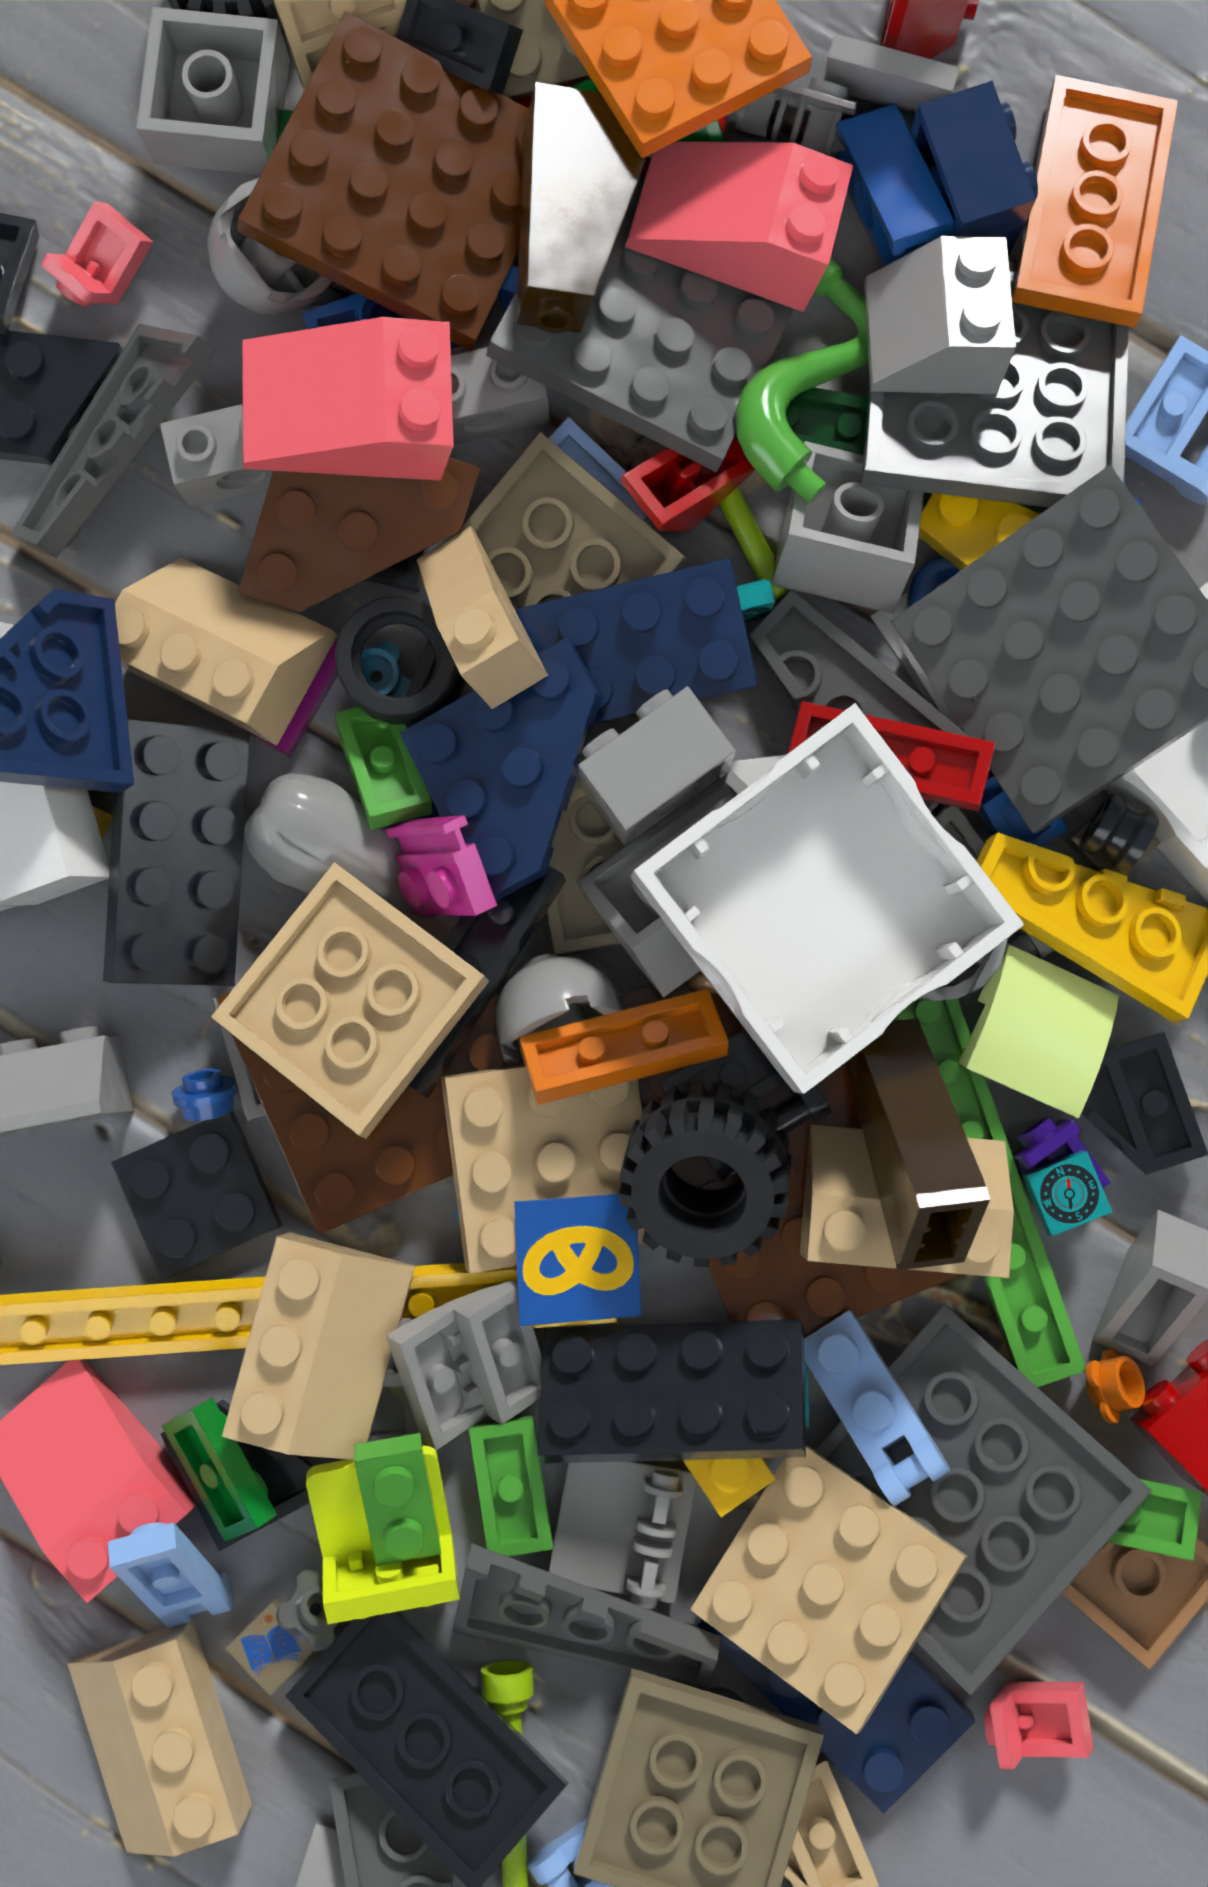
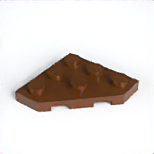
[238,457,480,612]

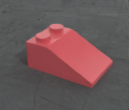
[625,142,853,312]
[242,317,454,481]
[0,1359,196,1604]

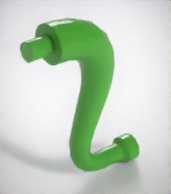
[735,258,869,504]

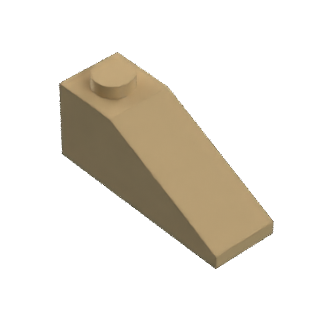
[417,526,548,709]

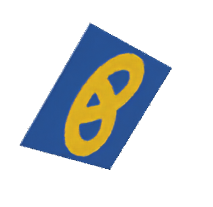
[514,1194,641,1326]

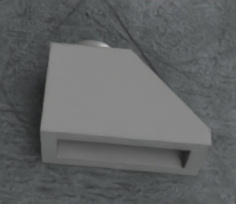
[1094,1210,1208,1367]

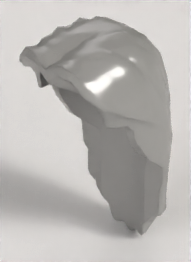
[244,773,415,915]

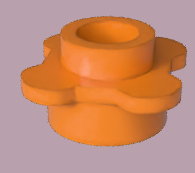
[1086,1349,1145,1424]

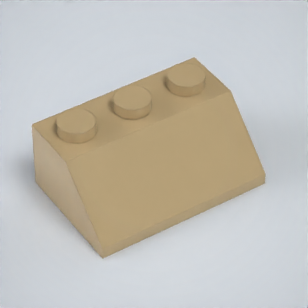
[115,558,338,746]
[800,1125,1014,1278]
[222,1232,415,1460]
[67,1618,252,1857]

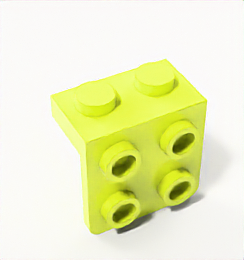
[306,1446,460,1624]

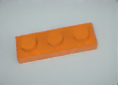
[519,989,729,1105]

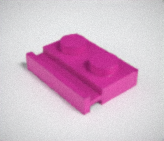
[385,815,497,916]

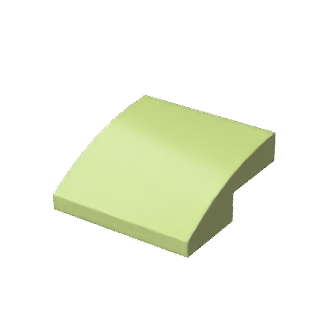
[958,944,1119,1118]

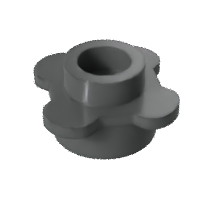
[276,1570,337,1651]

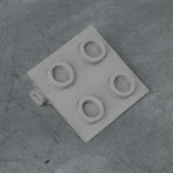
[726,78,856,156]
[549,1461,696,1609]

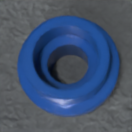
[172,1068,238,1121]

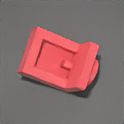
[41,201,153,307]
[984,1681,1094,1769]

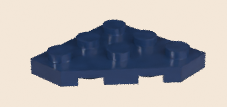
[0,589,134,793]
[399,637,602,902]

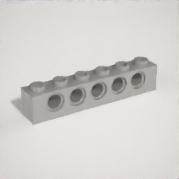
[160,347,550,507]

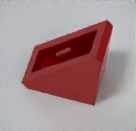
[620,437,755,532]

